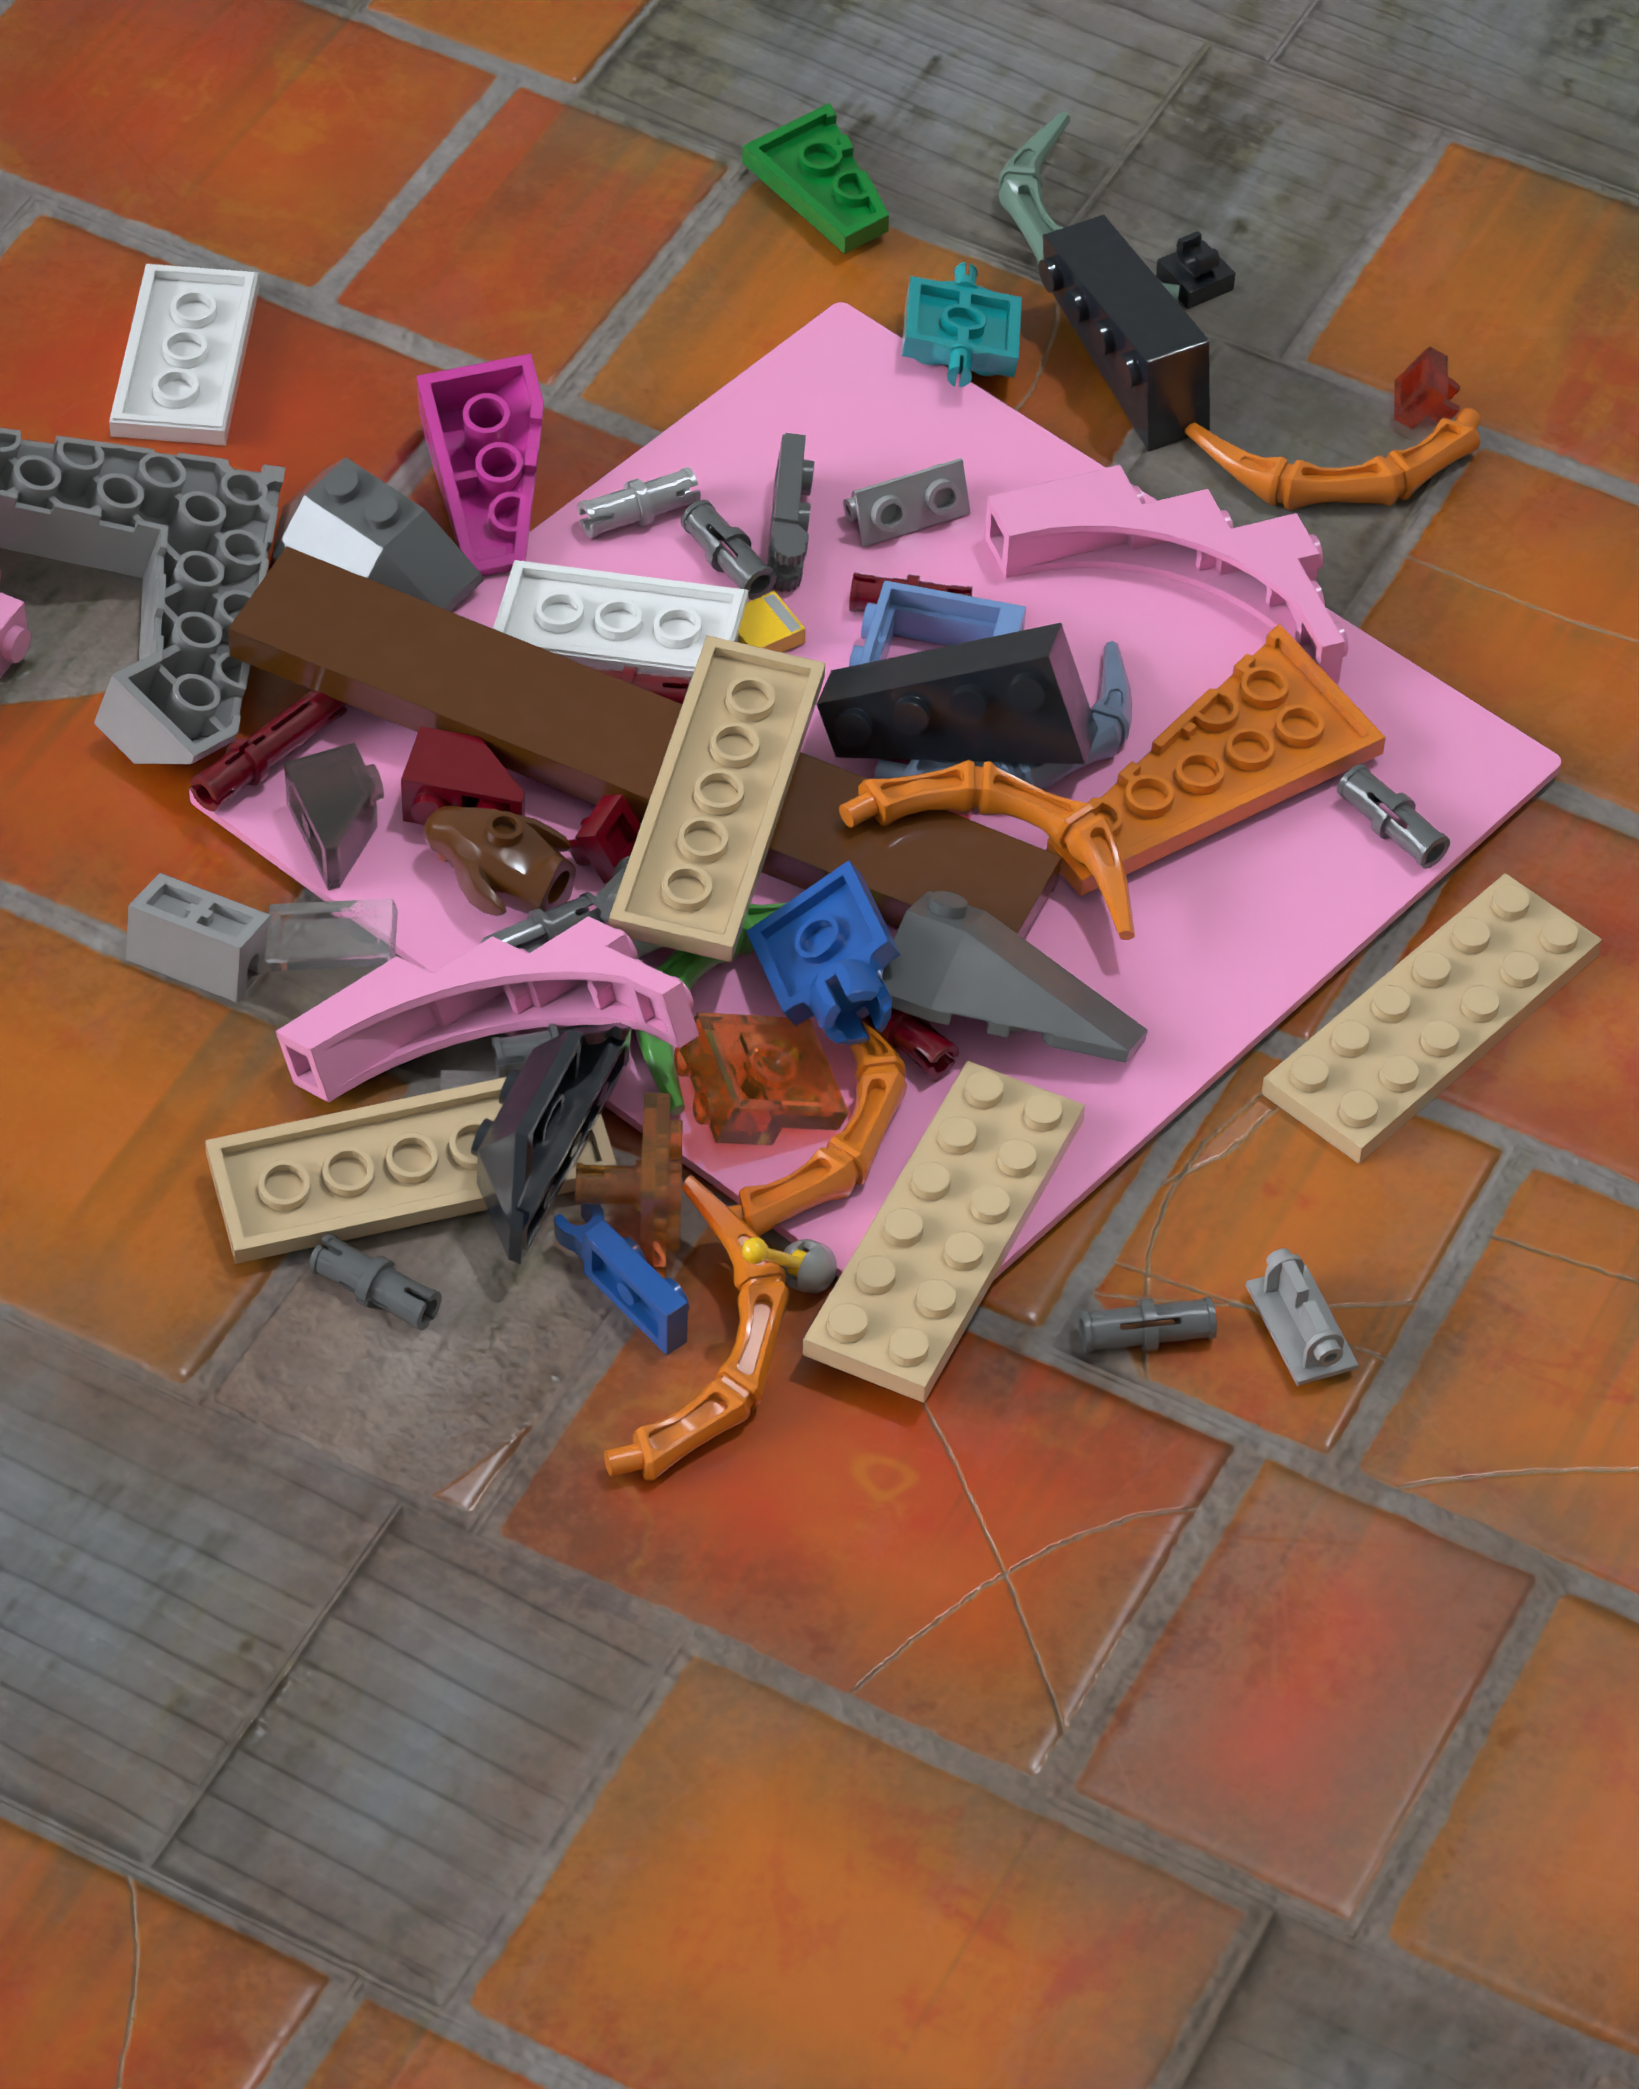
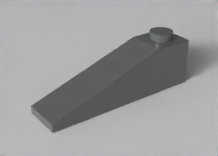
[882,891,1148,1063]

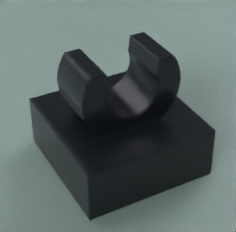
[1156,231,1236,309]

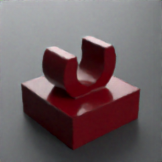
[568,794,641,883]

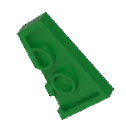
[742,103,889,254]

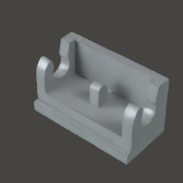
[126,873,271,1003]

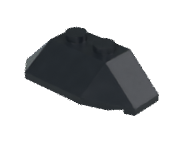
[471,1022,631,1264]

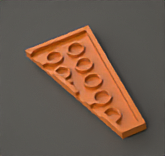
[1046,623,1386,896]

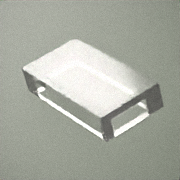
[265,898,398,971]

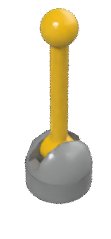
[741,1237,837,1294]

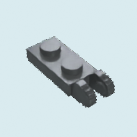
[767,433,814,592]

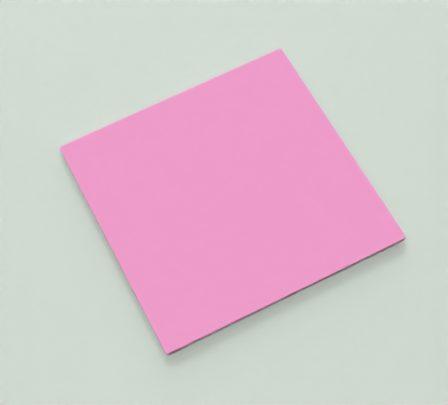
[189,302,1561,1280]

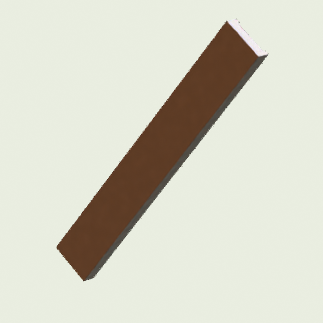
[228,546,1062,939]

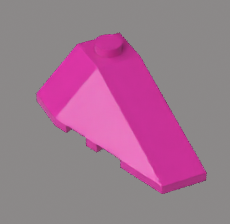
[416,353,544,576]

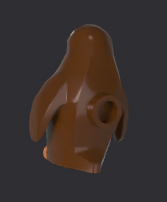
[423,806,576,916]

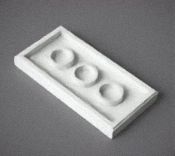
[109,264,260,445]
[493,560,749,677]

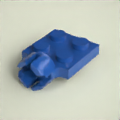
[746,860,901,1045]

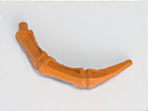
[1185,408,1481,511]
[839,760,1135,940]
[713,1019,907,1237]
[604,1175,790,1481]

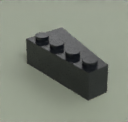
[1038,215,1210,452]
[816,623,1097,764]

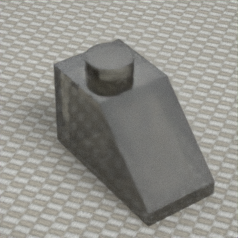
[284,742,384,891]

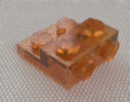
[674,1012,849,1145]

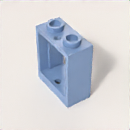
[849,580,1026,666]

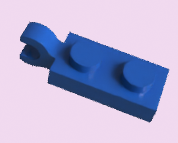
[554,1196,689,1355]

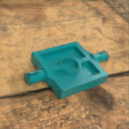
[901,262,1022,387]

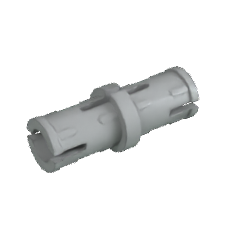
[578,467,701,538]

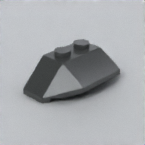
[272,457,484,612]

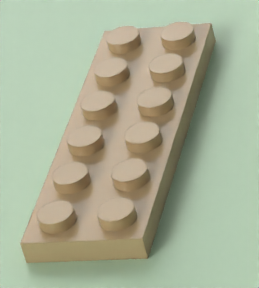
[609,635,826,963]
[1262,873,1602,1164]
[802,1060,1085,1403]
[205,1077,618,1264]

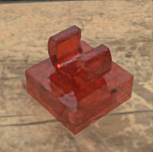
[1394,346,1460,429]

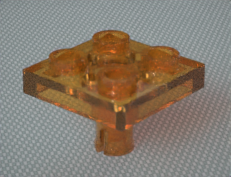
[575,1093,683,1278]

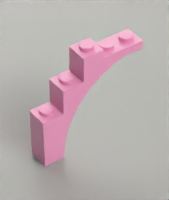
[985,465,1348,684]
[275,916,699,1103]

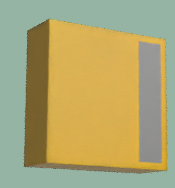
[739,591,805,653]

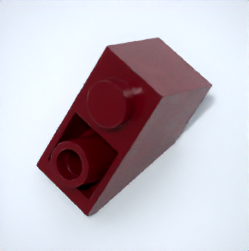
[401,726,525,826]

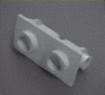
[843,458,971,547]
[1245,1248,1359,1386]

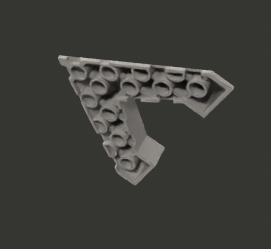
[0,428,286,764]

